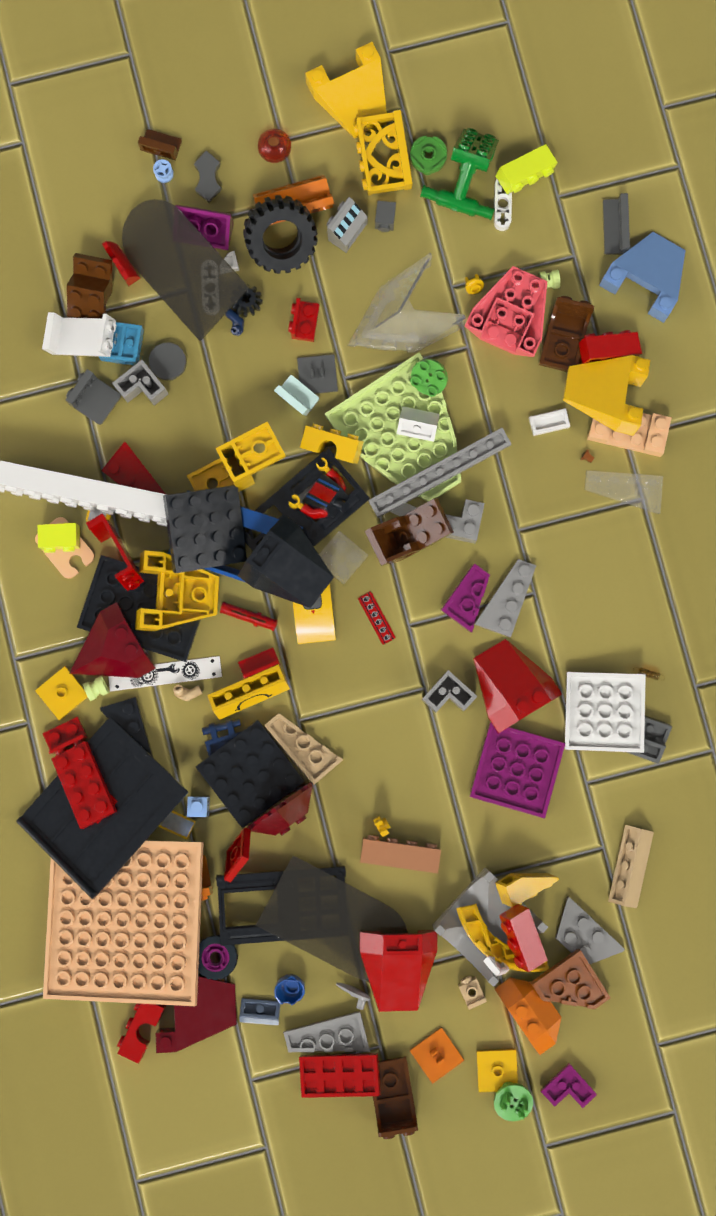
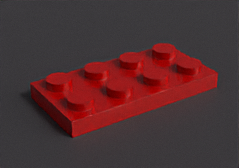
[51,741,117,829]
[299,1053,381,1098]

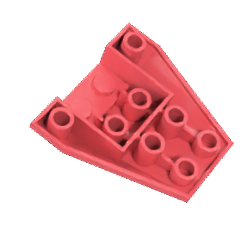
[465,266,548,357]

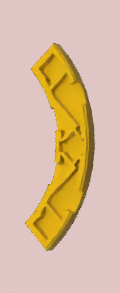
[456,903,549,972]

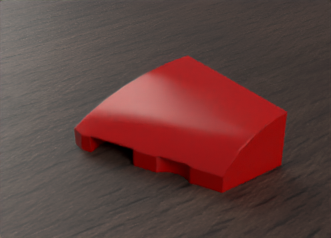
[102,241,141,286]

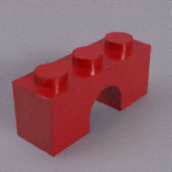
[117,1003,167,1064]

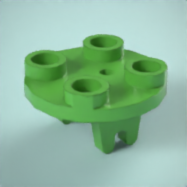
[410,359,448,397]
[493,1082,533,1121]

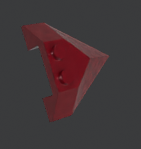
[69,602,156,678]
[246,782,313,836]

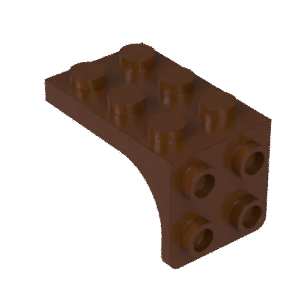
[539,296,595,372]
[373,1056,418,1139]

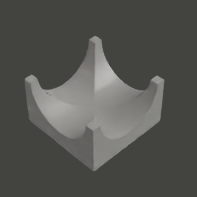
[433,867,548,987]

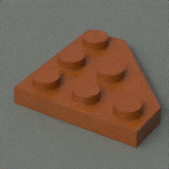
[530,948,610,1009]

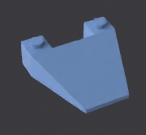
[599,232,686,323]

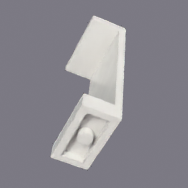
[42,312,116,357]

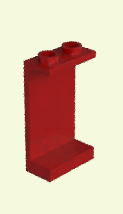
[86,513,144,591]

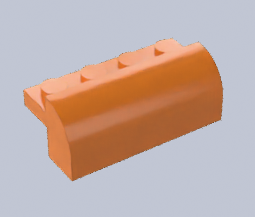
[253,175,334,225]

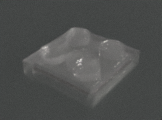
[319,531,368,585]

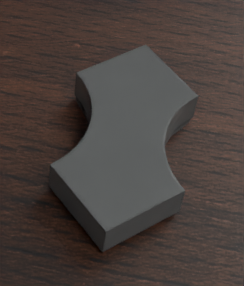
[194,151,221,203]

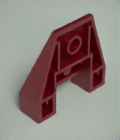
[155,974,237,1053]

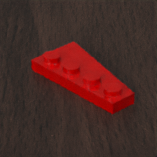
[101,442,166,494]

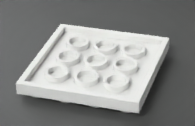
[565,672,646,753]

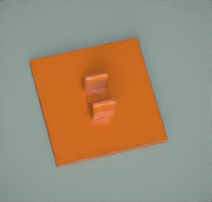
[410,1027,465,1084]

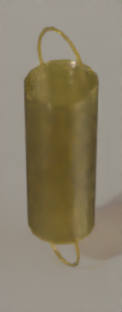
[633,668,665,680]

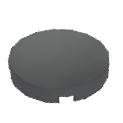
[149,343,187,381]

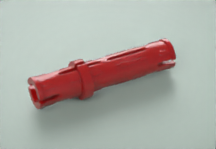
[220,602,278,631]

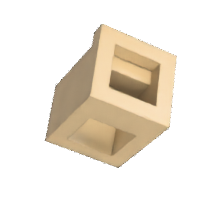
[458,976,487,1010]

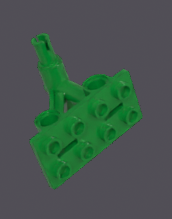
[420,128,499,220]

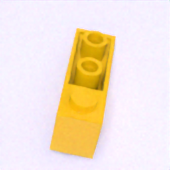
[495,873,559,907]

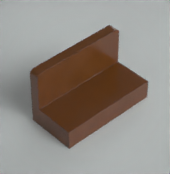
[138,129,182,161]

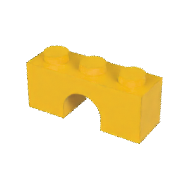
[300,423,364,464]

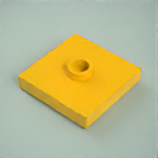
[35,666,88,720]
[476,1049,518,1092]

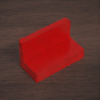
[238,647,281,679]

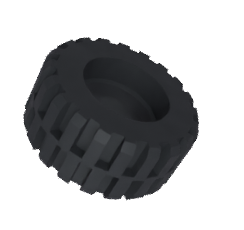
[243,195,318,274]

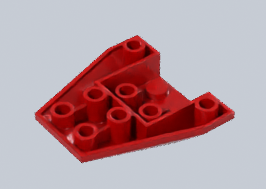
[359,930,437,1012]

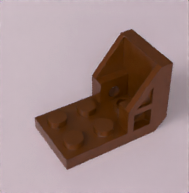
[365,498,454,566]

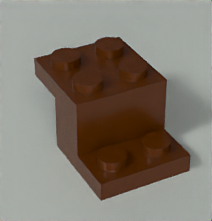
[67,253,112,319]

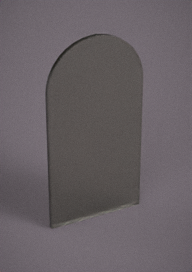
[122,199,249,341]
[256,855,408,980]

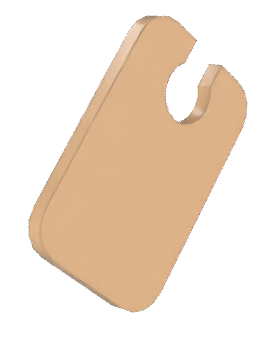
[35,517,95,579]

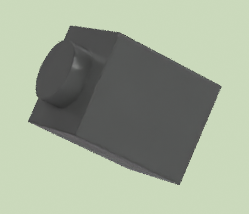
[375,200,396,232]

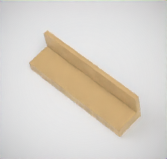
[608,825,654,908]

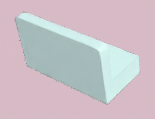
[274,375,320,416]

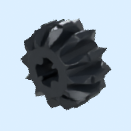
[231,284,263,317]

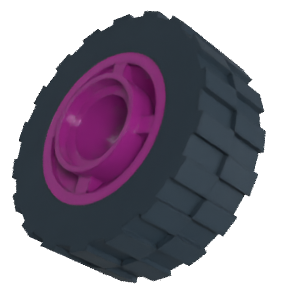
[198,935,238,980]

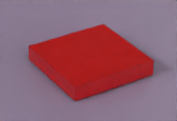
[224,828,251,883]

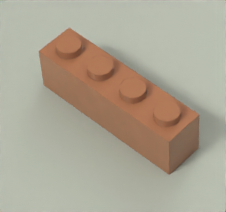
[360,835,441,873]

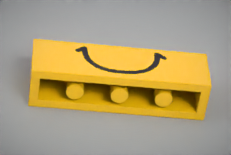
[207,664,290,720]

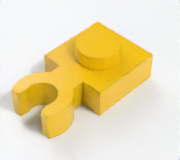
[373,815,391,837]

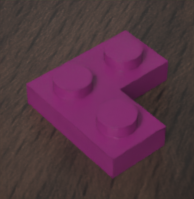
[540,1063,597,1108]

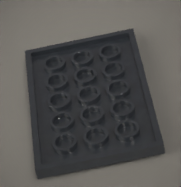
[77,555,201,663]

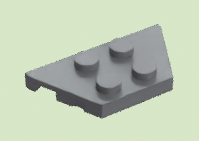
[555,896,625,964]

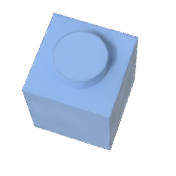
[187,796,210,817]

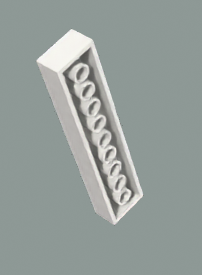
[0,461,167,526]

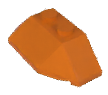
[494,977,562,1055]

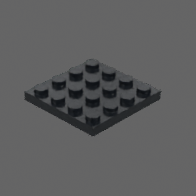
[163,485,247,573]
[196,720,305,829]

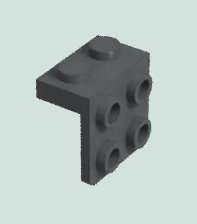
[66,369,121,425]

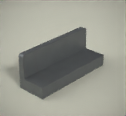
[603,193,630,255]

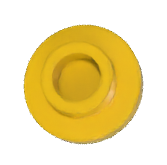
[465,274,484,294]

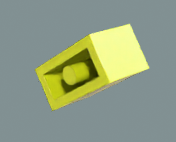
[37,523,80,553]

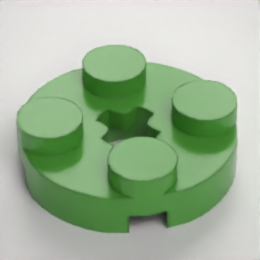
[410,136,447,175]

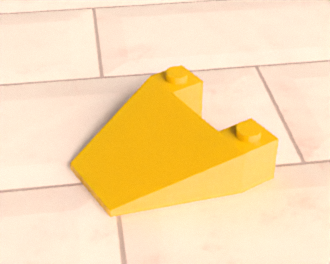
[305,42,388,139]
[563,355,650,436]
[135,550,219,631]

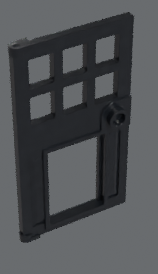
[243,447,370,551]
[216,866,348,946]

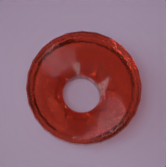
[258,129,291,163]

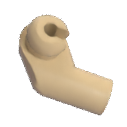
[173,684,203,701]

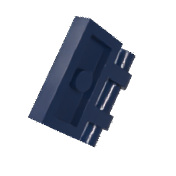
[202,718,242,756]

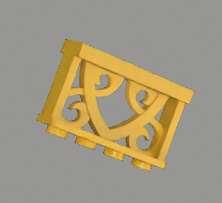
[353,110,412,196]

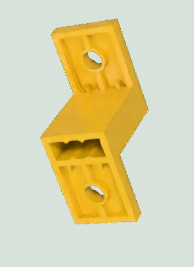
[187,421,286,492]

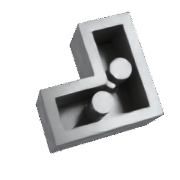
[112,360,168,405]
[445,499,485,544]
[422,670,477,713]

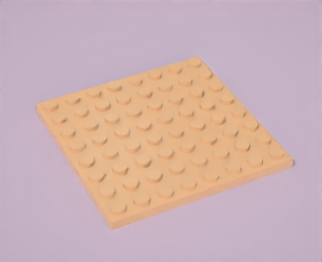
[43,841,204,1006]

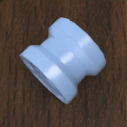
[153,159,174,183]

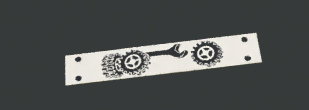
[108,656,222,691]

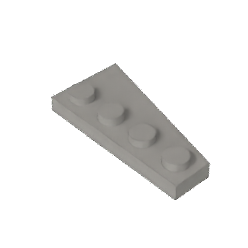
[474,559,536,637]

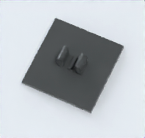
[297,354,338,394]

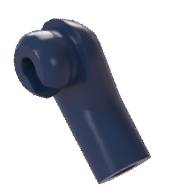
[225,309,244,336]

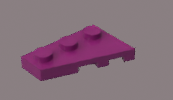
[441,564,490,633]

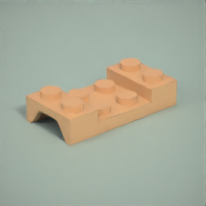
[587,413,672,457]

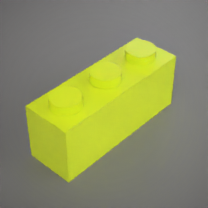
[495,144,558,194]

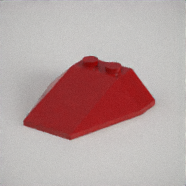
[473,639,563,734]

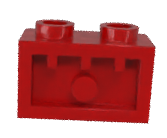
[288,298,320,342]
[42,717,88,756]

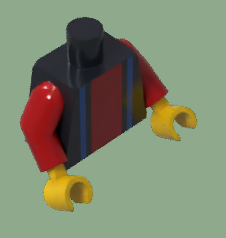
[289,458,349,519]

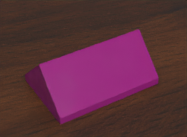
[174,205,234,250]

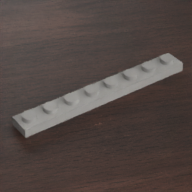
[368,428,511,518]

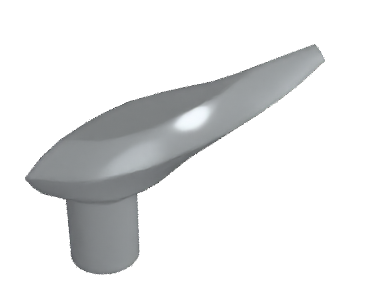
[336,982,371,1010]

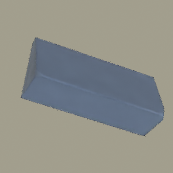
[239,998,280,1025]

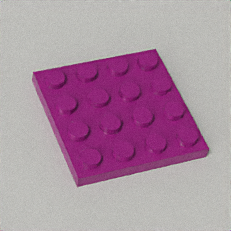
[469,722,565,819]

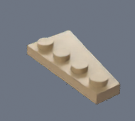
[264,713,343,785]

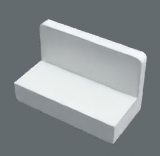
[397,407,439,442]

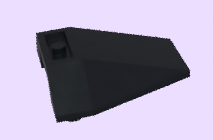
[238,514,334,608]

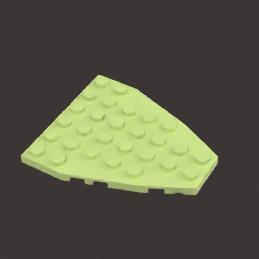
[325,353,461,502]

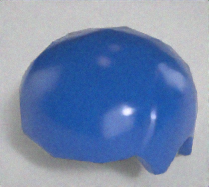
[274,974,305,1005]

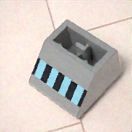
[326,197,368,253]

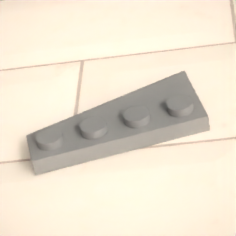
[283,1011,370,1052]

